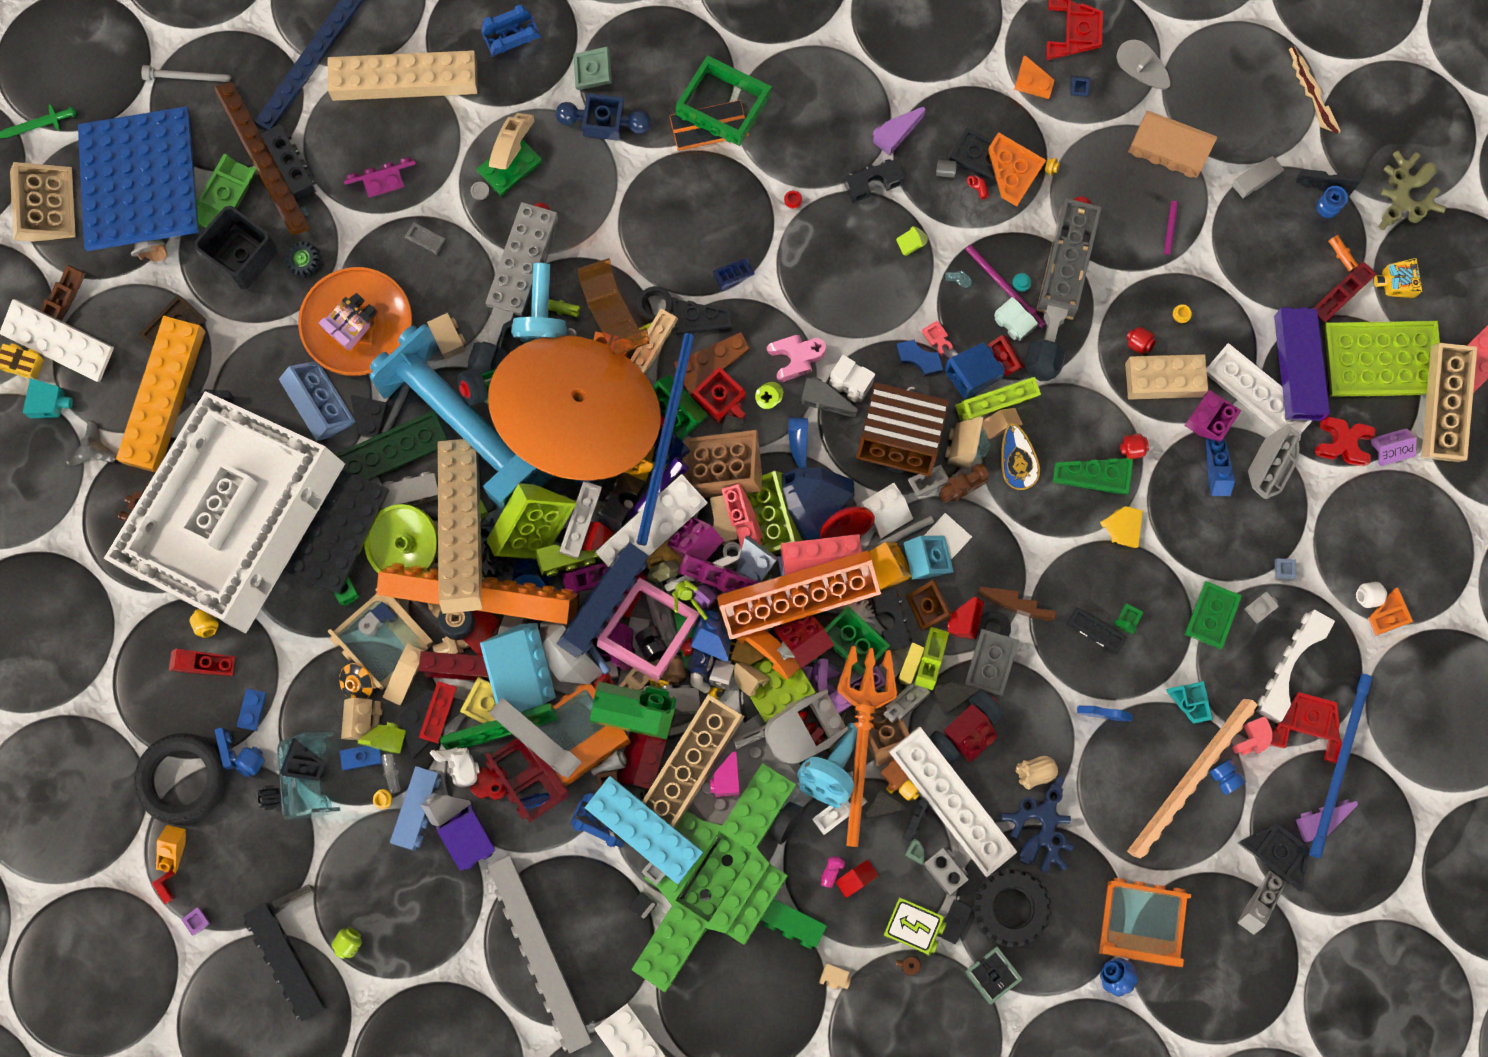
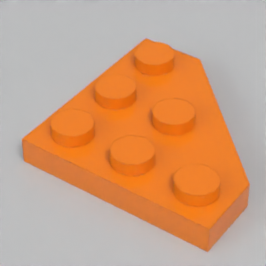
[988,132,1046,206]

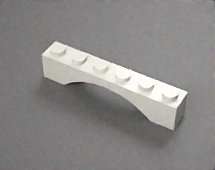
[1256,610,1335,723]

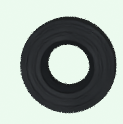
[977,611,1011,637]

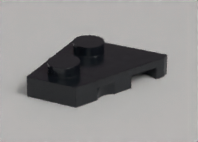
[186,388,234,405]

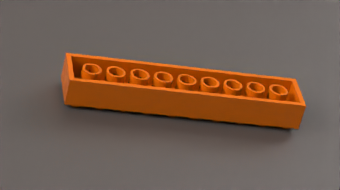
[377,563,579,624]

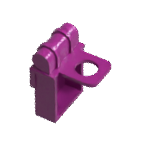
[600,623,635,670]

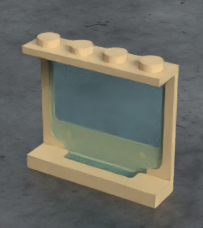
[328,588,435,691]

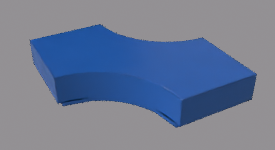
[896,339,943,376]
[1077,705,1132,721]

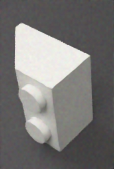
[861,483,913,539]

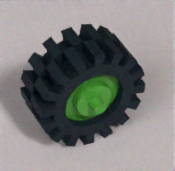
[285,241,323,278]

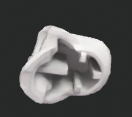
[430,747,480,788]

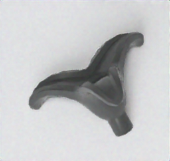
[66,420,117,466]

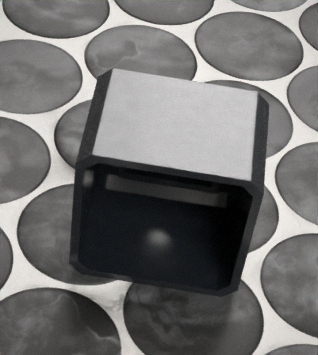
[194,206,277,289]

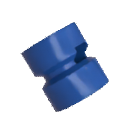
[1316,186,1348,218]
[1209,758,1247,795]

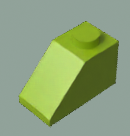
[358,722,406,754]

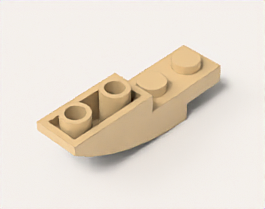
[489,113,534,169]

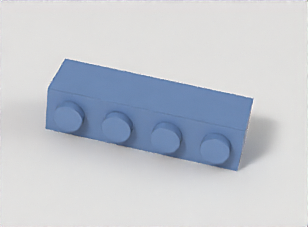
[390,766,442,851]

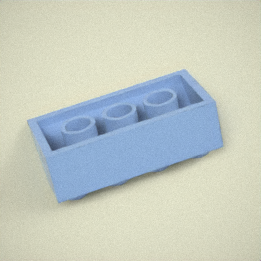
[279,361,356,441]

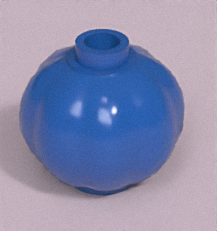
[1100,958,1138,997]

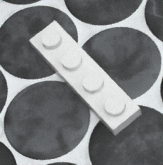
[559,482,602,559]

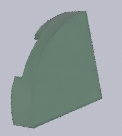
[905,838,925,865]

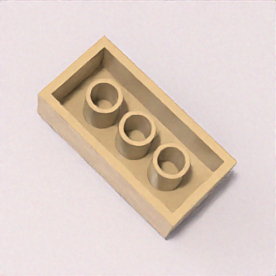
[1125,354,1208,399]

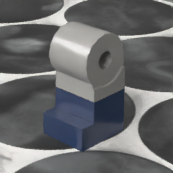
[358,601,398,636]

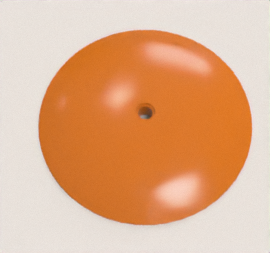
[488,336,661,480]

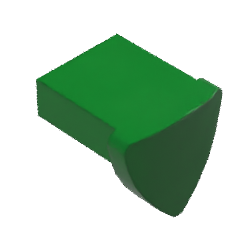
[1113,603,1143,634]

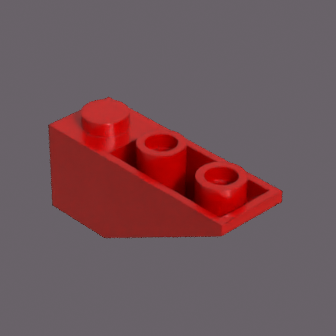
[169,649,235,676]

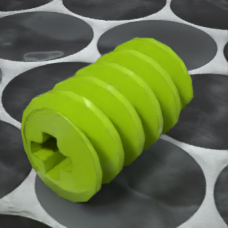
[755,382,784,409]

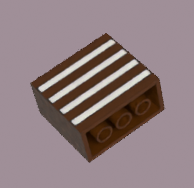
[856,383,949,477]

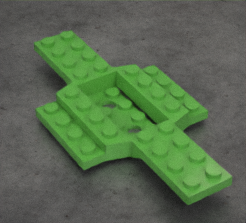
[632,763,796,993]

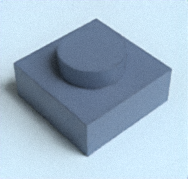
[1275,559,1296,580]

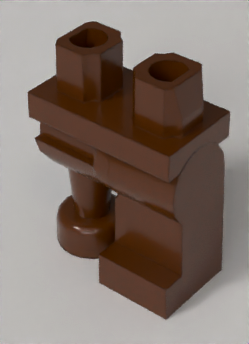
[939,463,989,504]

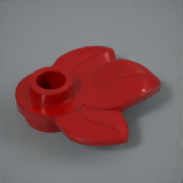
[469,766,507,800]

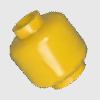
[189,609,219,638]

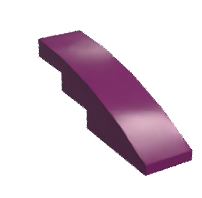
[678,554,760,593]

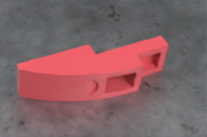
[722,484,763,549]

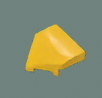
[1100,506,1143,548]

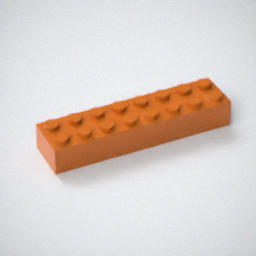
[717,550,881,640]

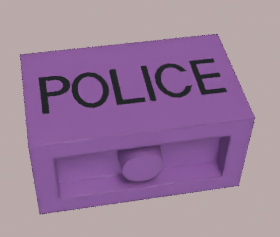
[1371,428,1416,466]

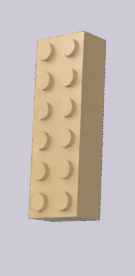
[1421,343,1477,462]

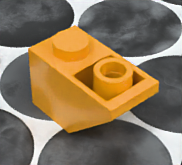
[156,825,186,874]

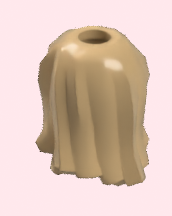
[1016,756,1058,790]

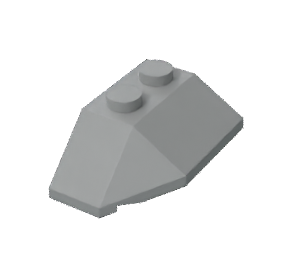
[1248,424,1301,499]
[539,621,603,685]

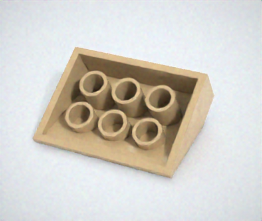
[10,162,75,242]

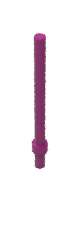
[965,244,1046,329]

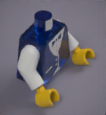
[687,642,735,699]

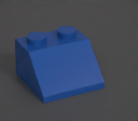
[691,609,731,662]

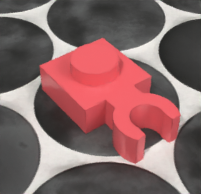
[921,320,953,356]

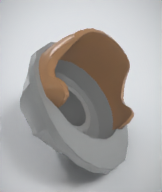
[131,239,167,262]

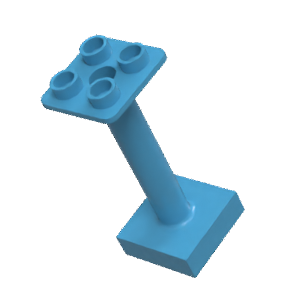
[370,324,554,513]

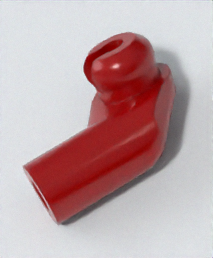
[967,175,989,199]

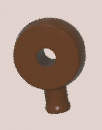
[895,956,921,976]

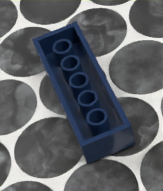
[556,542,649,657]

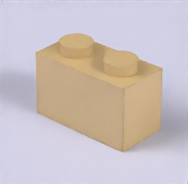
[427,313,466,360]

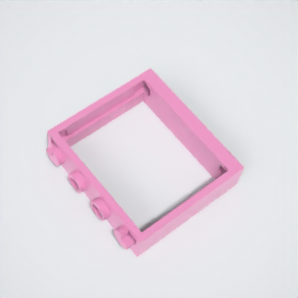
[596,577,700,682]

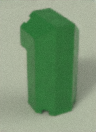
[589,681,676,740]

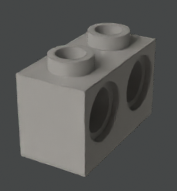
[923,848,969,895]

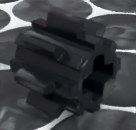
[257,785,281,810]

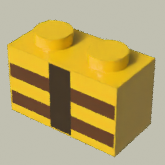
[0,343,44,380]

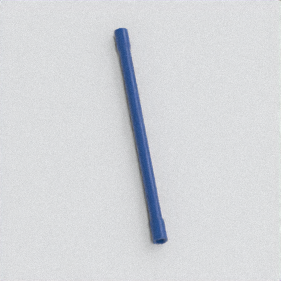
[1309,674,1373,858]

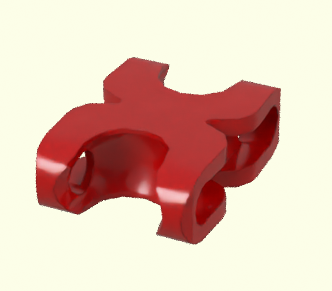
[1315,417,1376,466]

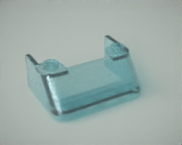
[277,732,341,820]

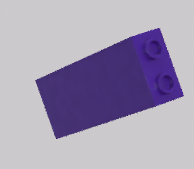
[1274,307,1330,420]

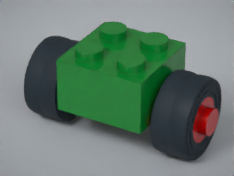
[457,368,496,405]

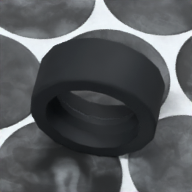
[637,286,673,323]

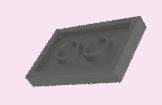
[964,628,1019,696]

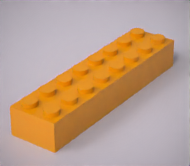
[116,316,206,473]

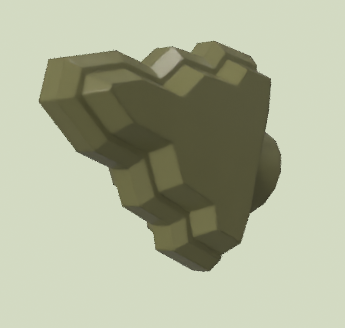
[646,559,681,584]

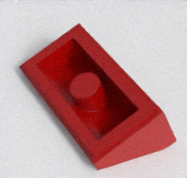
[987,335,1025,377]

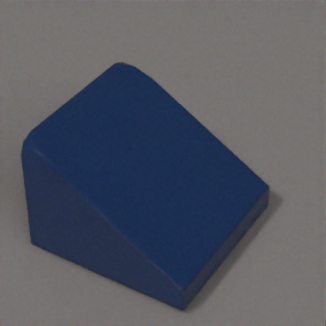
[1070,75,1091,96]

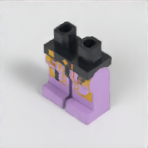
[319,293,378,351]

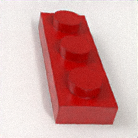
[419,681,457,744]

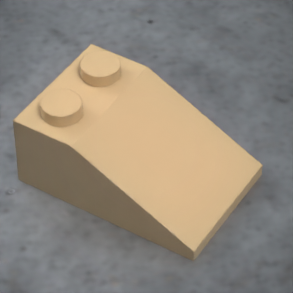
[945,417,984,469]

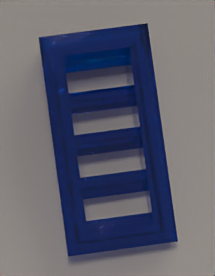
[713,258,755,291]

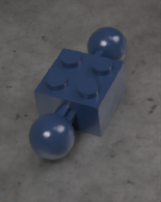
[555,93,651,141]

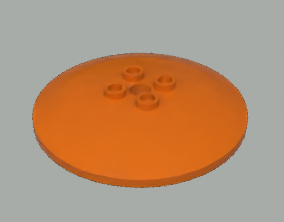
[298,267,412,376]

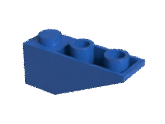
[1206,438,1235,496]

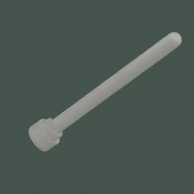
[141,65,232,82]

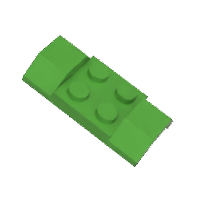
[197,154,257,228]

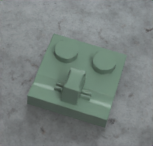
[573,47,612,90]

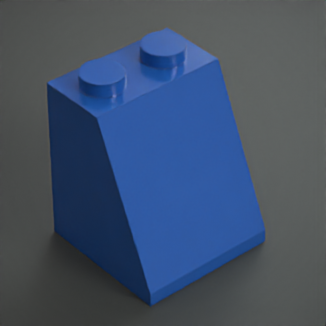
[944,342,1005,400]

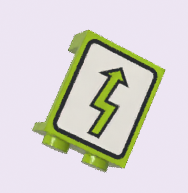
[884,897,947,956]

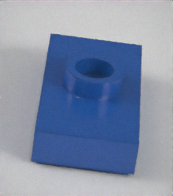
[340,746,382,771]

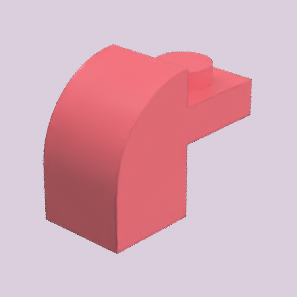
[1232,716,1272,755]

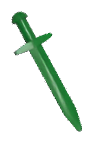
[0,104,77,139]

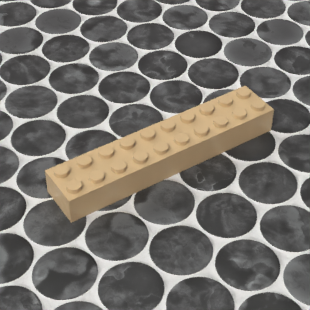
[438,439,482,614]

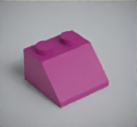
[710,752,739,798]

